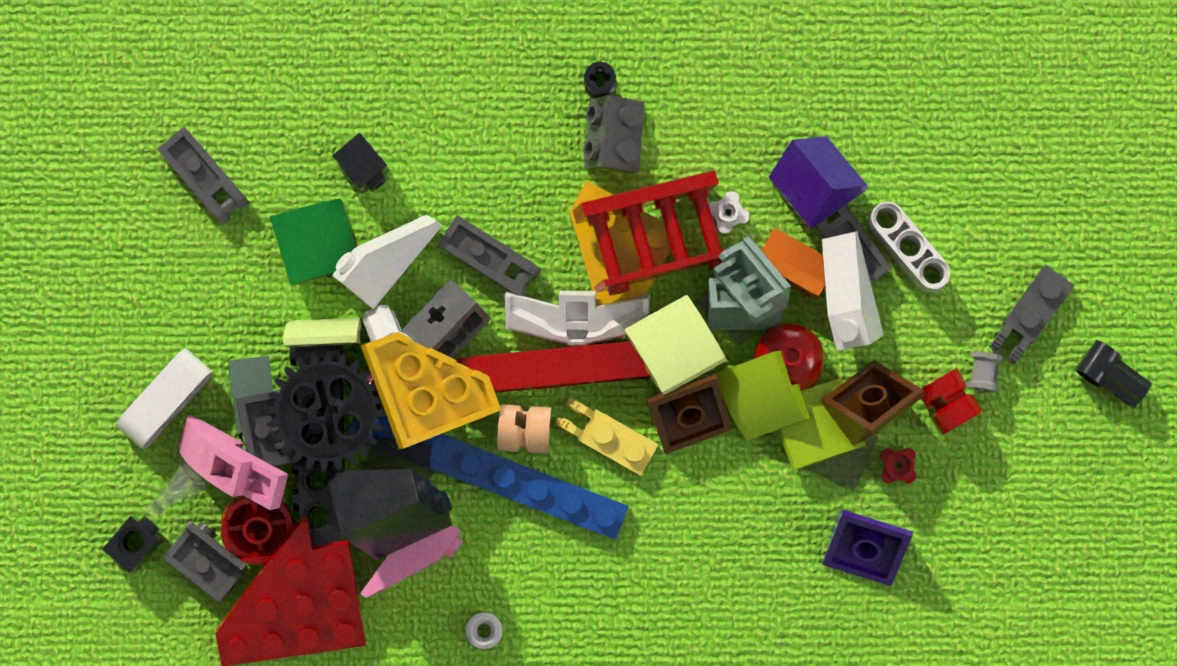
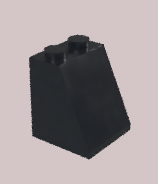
[326,469,452,560]

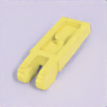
[555,397,659,476]

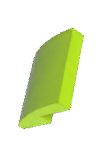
[715,351,810,441]
[778,378,866,471]

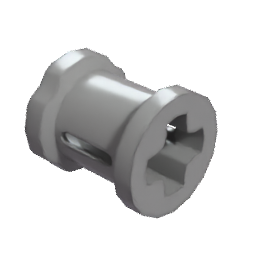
[966,351,1003,392]

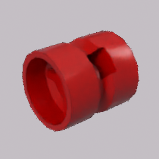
[921,368,983,435]

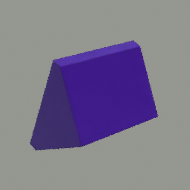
[769,136,869,229]
[822,510,913,586]

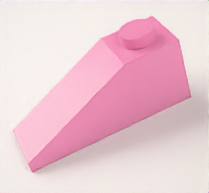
[360,524,463,598]

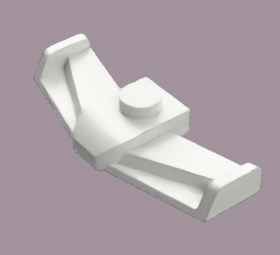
[505,291,650,347]

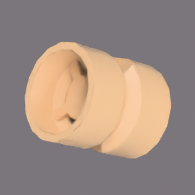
[497,404,551,454]

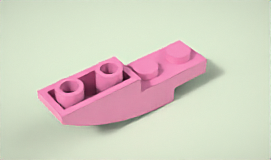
[178,415,288,510]

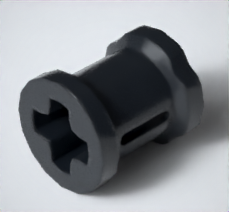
[584,61,616,98]

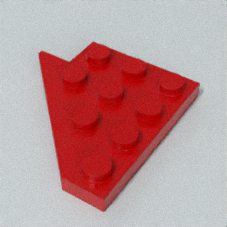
[215,516,366,666]

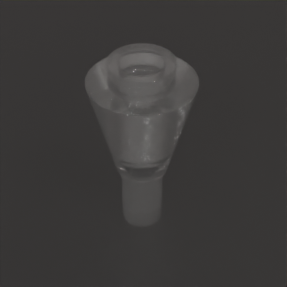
[146,462,207,518]

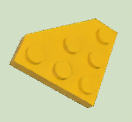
[569,181,672,306]
[361,332,501,449]

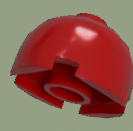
[753,323,825,391]
[221,495,294,564]

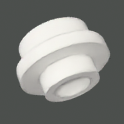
[466,613,502,649]

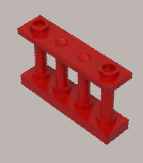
[572,170,728,296]

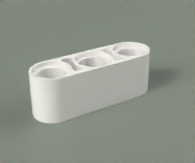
[867,202,950,293]
[116,348,213,450]

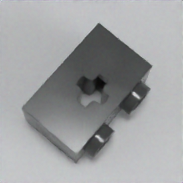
[401,280,491,358]

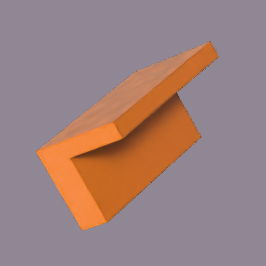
[762,228,825,300]

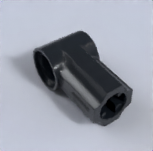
[1075,340,1153,409]

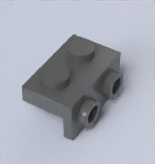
[583,95,645,174]
[235,390,295,466]
[162,521,247,604]

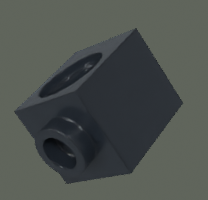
[332,133,390,193]
[102,515,163,573]

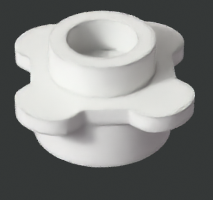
[709,191,749,234]

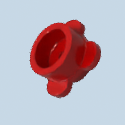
[880,448,917,484]

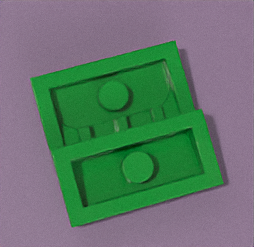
[270,198,356,286]

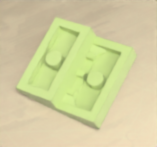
[624,295,726,395]
[283,318,363,348]

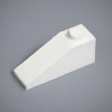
[332,215,442,309]
[822,231,883,351]

